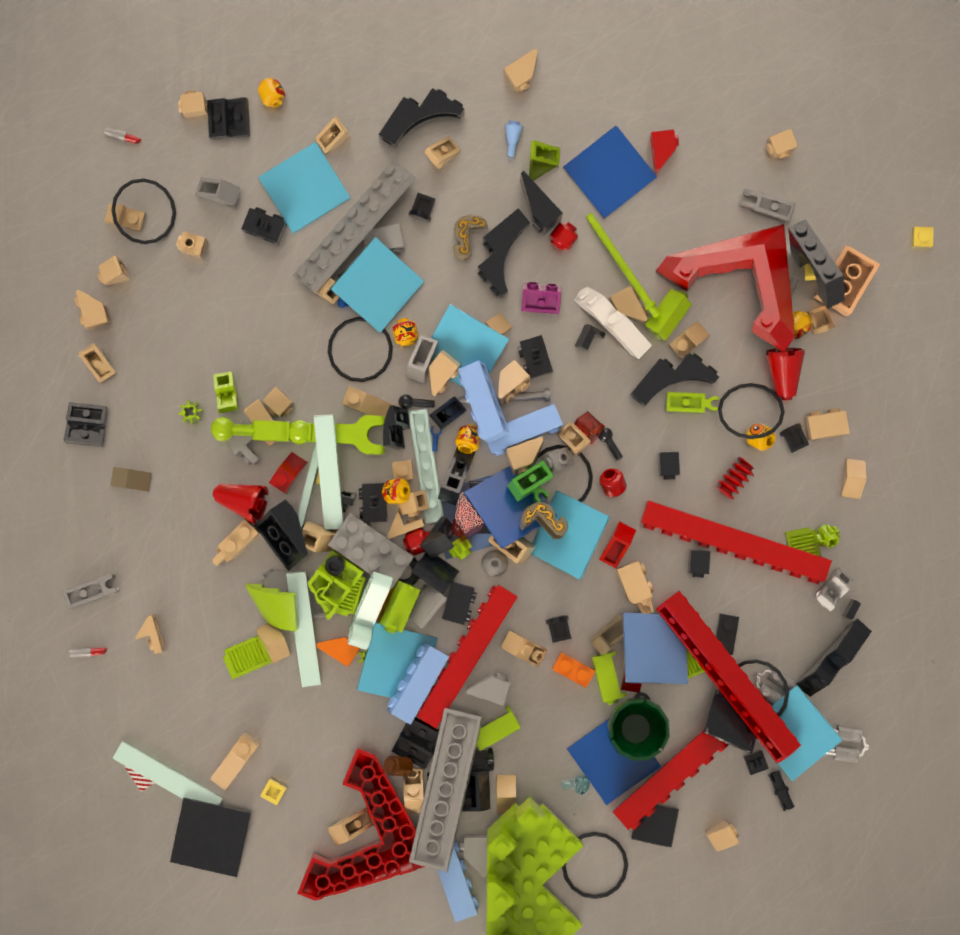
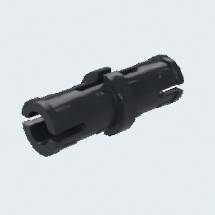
[768,770,795,811]

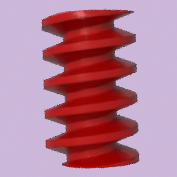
[715,457,754,500]

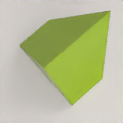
[529,140,560,181]

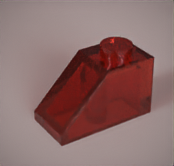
[452,492,484,541]

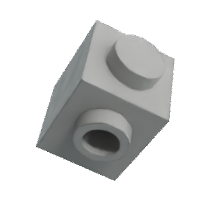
[540,446,574,473]

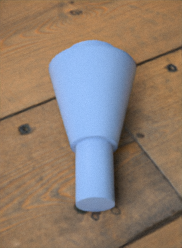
[505,121,524,157]

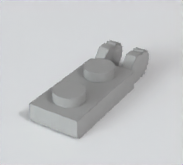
[739,189,796,223]

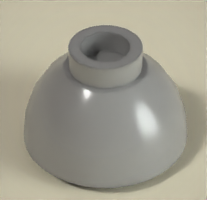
[482,550,508,577]

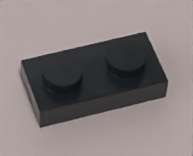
[716,613,739,655]

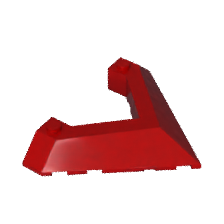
[656,224,795,352]
[297,748,425,901]

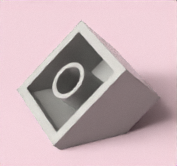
[409,584,448,629]
[466,672,510,705]

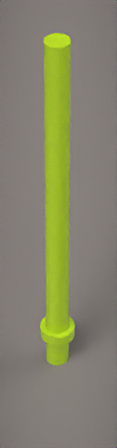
[586,213,661,319]

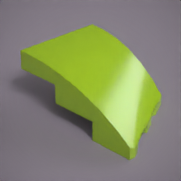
[307,549,365,620]
[245,583,299,631]

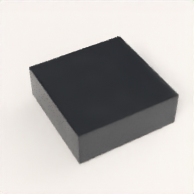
[842,599,861,620]

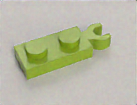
[666,392,719,413]

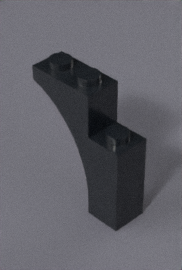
[379,88,464,149]
[477,208,530,298]
[630,353,719,407]
[796,618,872,697]

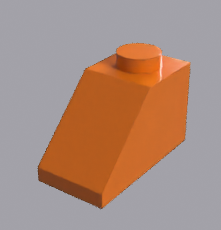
[316,636,361,667]

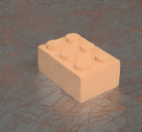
[814,245,880,317]

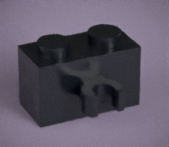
[241,207,287,246]
[517,335,553,380]
[359,483,388,523]

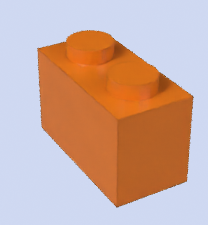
[551,651,595,688]

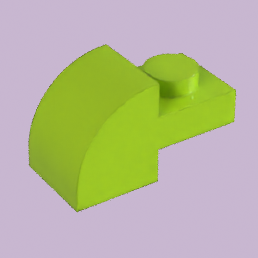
[213,371,238,414]

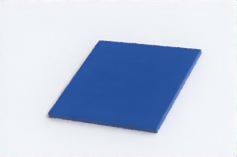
[563,125,657,219]
[464,466,557,549]
[567,718,661,805]

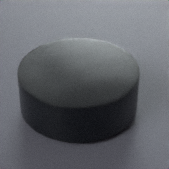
[325,555,346,575]

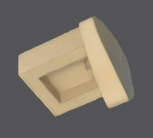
[807,306,835,335]

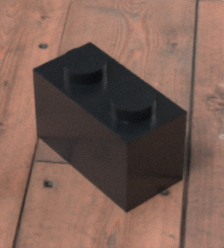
[442,581,477,625]

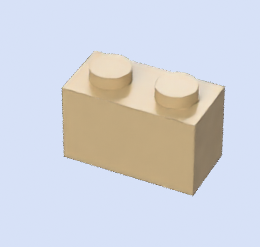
[805,408,850,440]

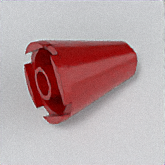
[766,348,805,400]
[212,483,269,523]

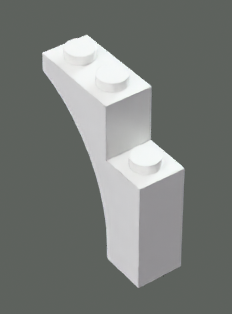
[574,286,652,359]

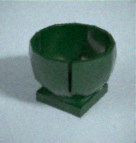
[607,698,670,761]

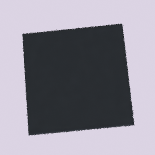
[170,797,251,877]

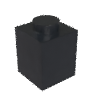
[658,452,680,480]
[688,550,710,578]

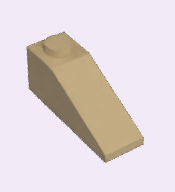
[341,386,395,417]
[210,733,260,791]

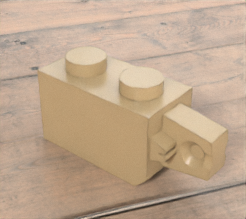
[211,519,260,566]
[616,561,654,614]

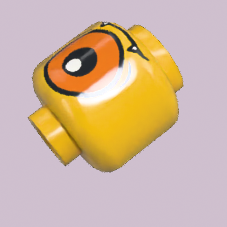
[746,423,776,451]

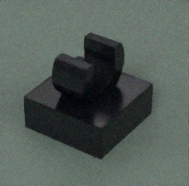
[341,490,357,513]
[743,750,769,775]

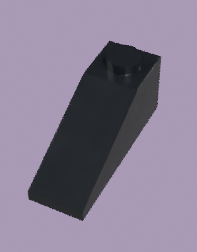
[437,447,476,505]

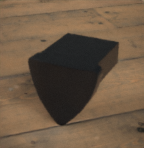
[408,193,436,222]
[575,324,606,350]
[779,423,809,453]
[545,615,571,643]
[471,748,494,771]

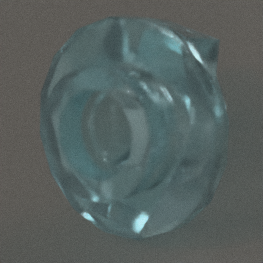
[562,775,590,795]

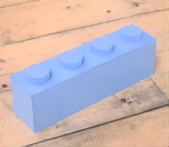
[458,360,510,442]
[486,404,563,456]
[386,643,449,725]
[437,841,480,922]

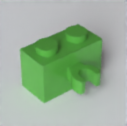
[507,461,554,503]

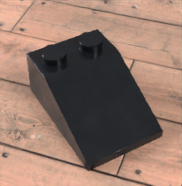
[520,171,563,235]
[254,499,308,571]
[427,770,491,812]

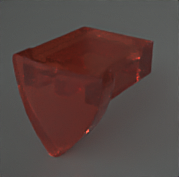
[574,411,605,445]

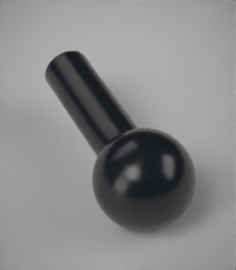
[398,394,435,409]
[598,427,623,461]

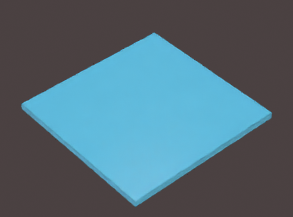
[258,142,350,233]
[331,237,424,333]
[431,304,509,388]
[531,490,610,580]
[357,623,438,698]
[772,685,842,781]

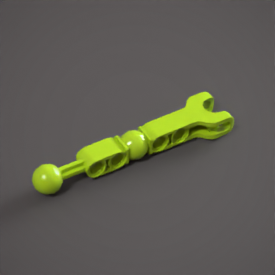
[210,415,385,455]

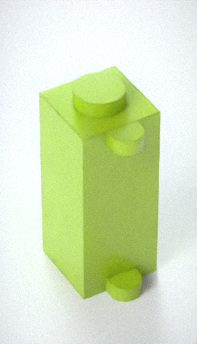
[645,288,692,341]
[380,581,420,634]
[591,651,627,705]
[477,705,521,751]

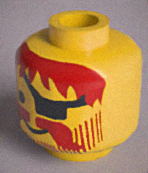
[257,78,285,107]
[793,311,812,339]
[392,318,419,347]
[455,424,481,454]
[382,479,411,504]

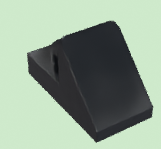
[429,396,467,430]
[419,516,457,558]

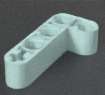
[348,571,392,650]

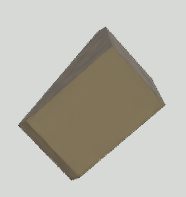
[110,467,152,492]

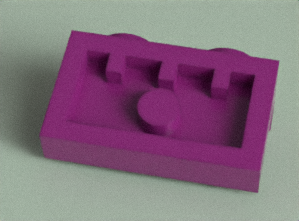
[521,282,561,314]

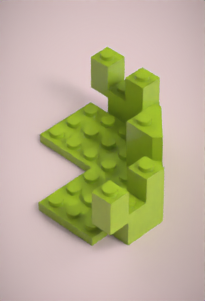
[486,797,584,935]

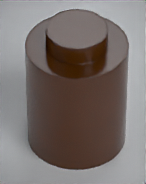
[384,756,413,776]

